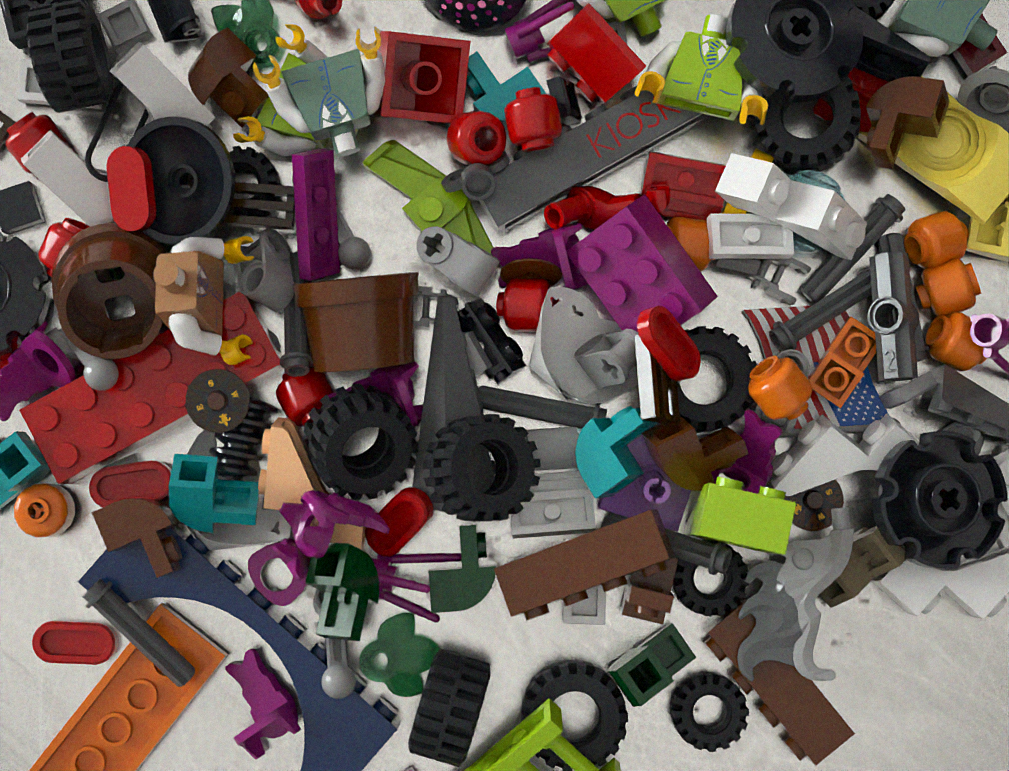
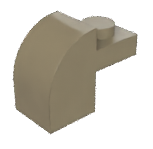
[820,526,905,608]

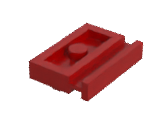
[641,151,726,221]

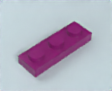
[292,149,340,280]

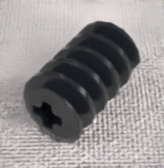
[209,397,279,481]

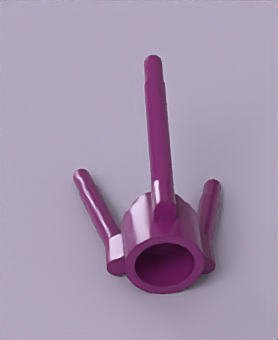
[504,0,575,63]
[970,313,1009,375]
[371,553,461,623]

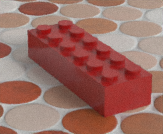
[19,291,284,484]

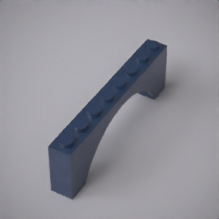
[78,521,400,771]

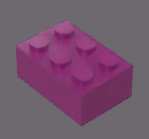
[566,195,718,332]

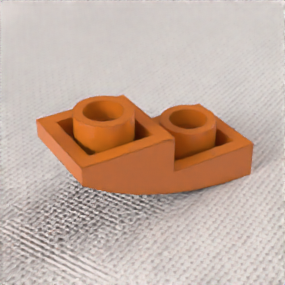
[808,316,876,408]

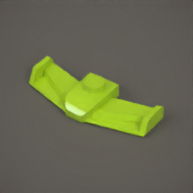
[362,139,494,254]

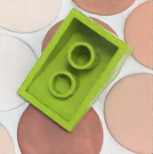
[684,477,796,555]

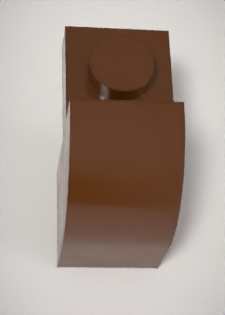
[188,27,269,128]
[866,76,950,169]
[642,416,749,491]
[91,498,182,578]
[622,558,678,625]

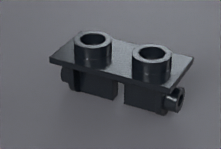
[147,0,200,43]
[457,298,527,384]

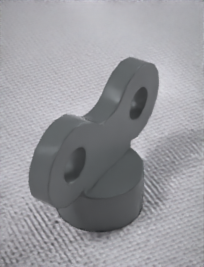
[441,151,510,201]

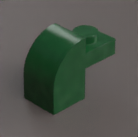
[428,524,496,613]
[305,543,379,641]
[608,623,697,707]

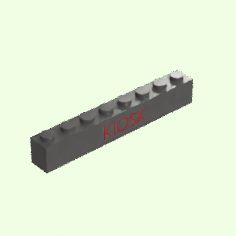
[479,86,709,234]

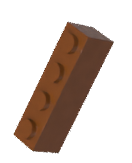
[494,509,676,621]
[704,599,855,766]

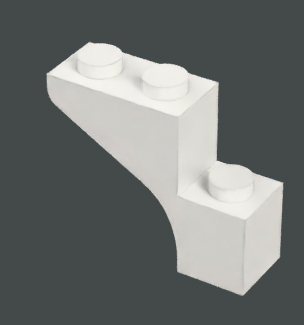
[715,153,867,260]
[770,413,920,496]
[872,547,1009,620]

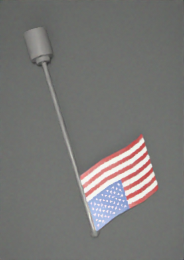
[526,306,901,471]

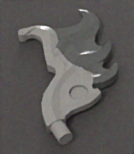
[737,507,854,682]

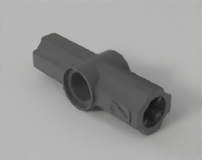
[867,252,919,382]

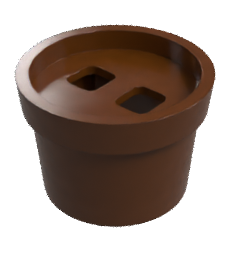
[51,223,169,359]
[292,272,418,372]

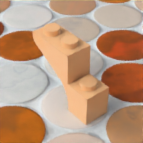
[258,417,366,551]

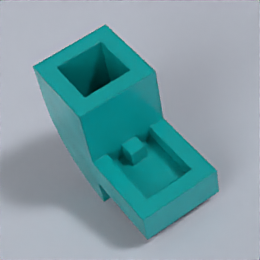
[466,51,546,130]
[575,406,657,499]
[0,431,50,509]
[169,454,260,533]

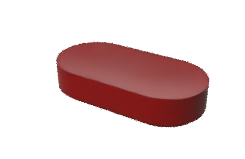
[106,146,156,231]
[637,306,701,381]
[89,461,171,507]
[365,487,433,557]
[32,620,119,665]

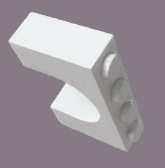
[21,42,216,227]

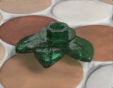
[211,0,281,64]
[359,613,441,697]

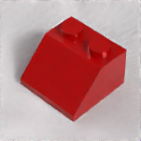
[546,3,647,104]
[373,31,471,123]

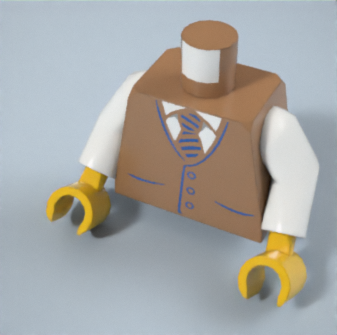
[153,236,254,365]

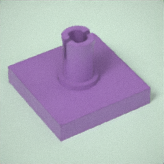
[597,435,691,532]

